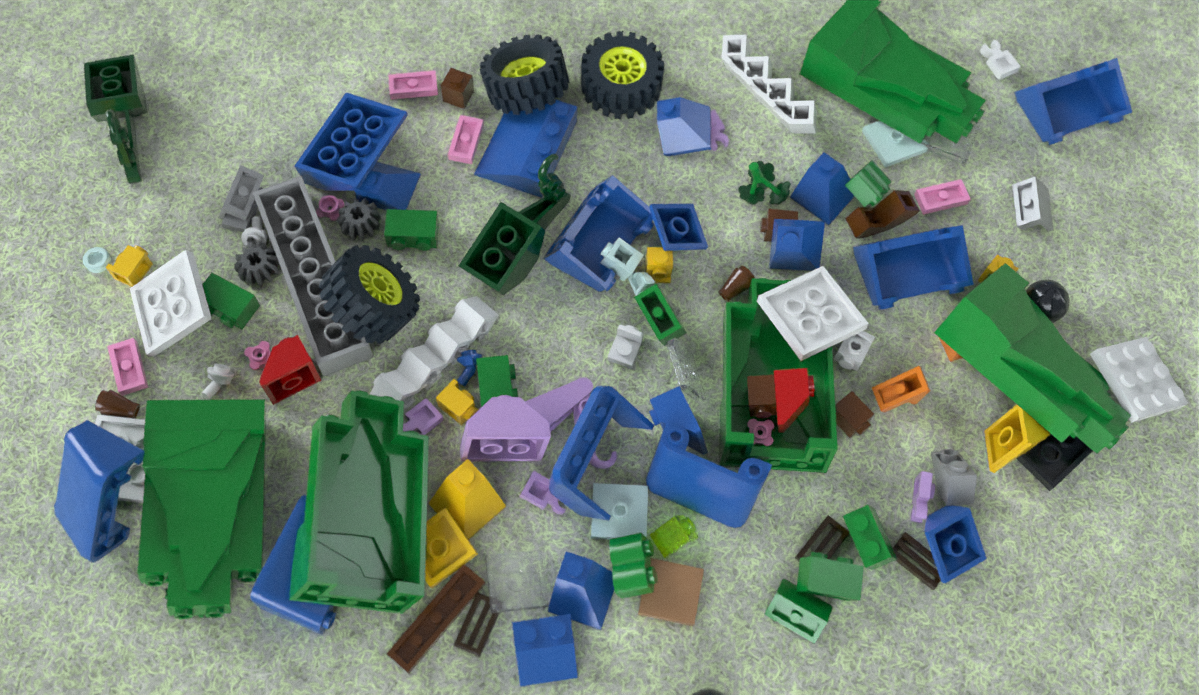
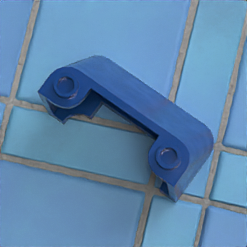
[1014,58,1132,145]
[543,175,654,292]
[853,225,974,310]
[54,420,144,563]
[646,420,772,528]
[250,494,336,635]

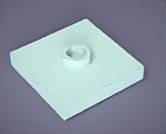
[862,121,928,168]
[591,483,648,540]

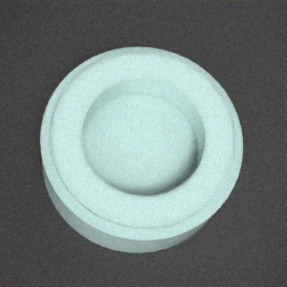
[83,247,111,273]

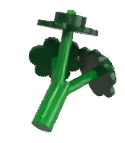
[738,161,791,205]

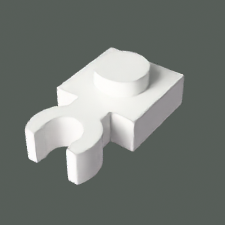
[980,40,1021,80]

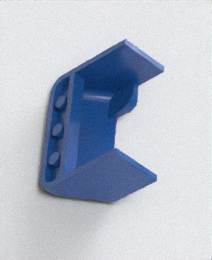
[549,386,654,521]

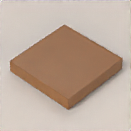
[638,558,704,626]

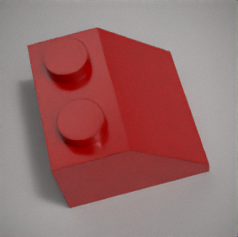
[259,335,322,405]
[774,368,814,433]

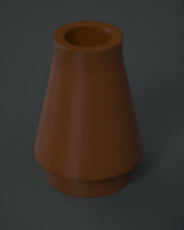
[718,265,755,302]
[95,390,140,419]

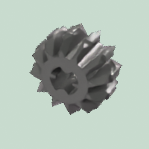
[337,198,381,241]
[234,242,280,287]

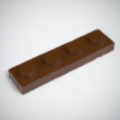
[386,564,486,674]

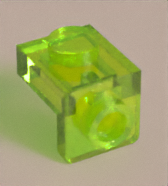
[649,515,699,558]

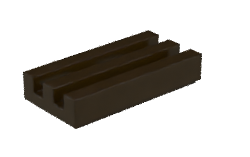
[795,515,850,561]
[893,532,941,590]
[453,592,504,658]

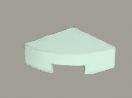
[628,272,655,296]

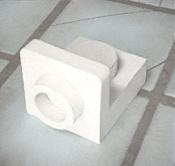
[607,325,643,369]

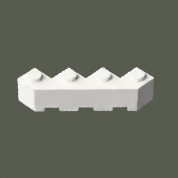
[722,35,817,134]
[370,296,499,410]

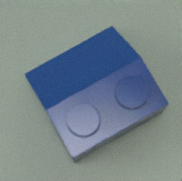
[512,614,578,687]

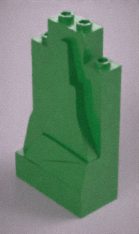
[799,0,986,144]
[934,263,1132,454]
[719,278,838,473]
[289,390,429,614]
[137,399,266,620]

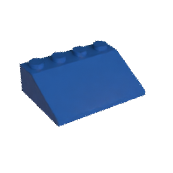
[295,92,408,191]
[474,99,577,198]

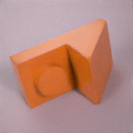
[872,366,931,413]

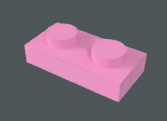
[388,70,438,100]
[448,115,484,164]
[914,179,971,215]
[107,338,149,396]

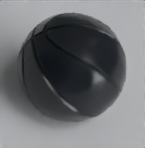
[1026,279,1070,323]

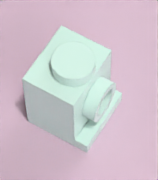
[601,238,644,281]

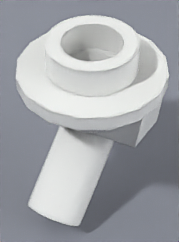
[241,217,268,249]
[201,364,234,400]

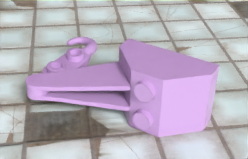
[460,377,617,469]

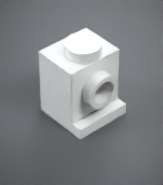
[834,331,875,371]

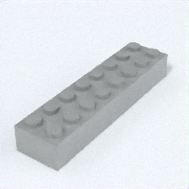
[252,176,373,376]

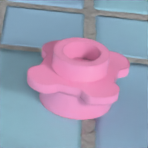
[316,195,345,221]
[244,341,271,370]
[747,419,774,446]

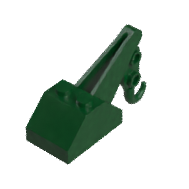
[84,54,148,184]
[458,154,571,295]

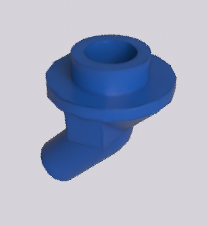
[456,350,483,387]

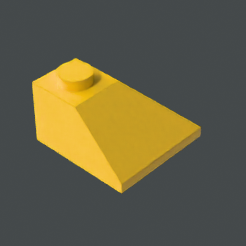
[984,405,1050,473]
[428,459,506,539]

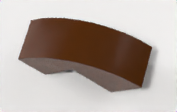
[845,190,920,238]

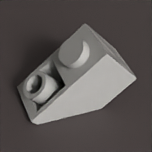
[931,449,977,506]

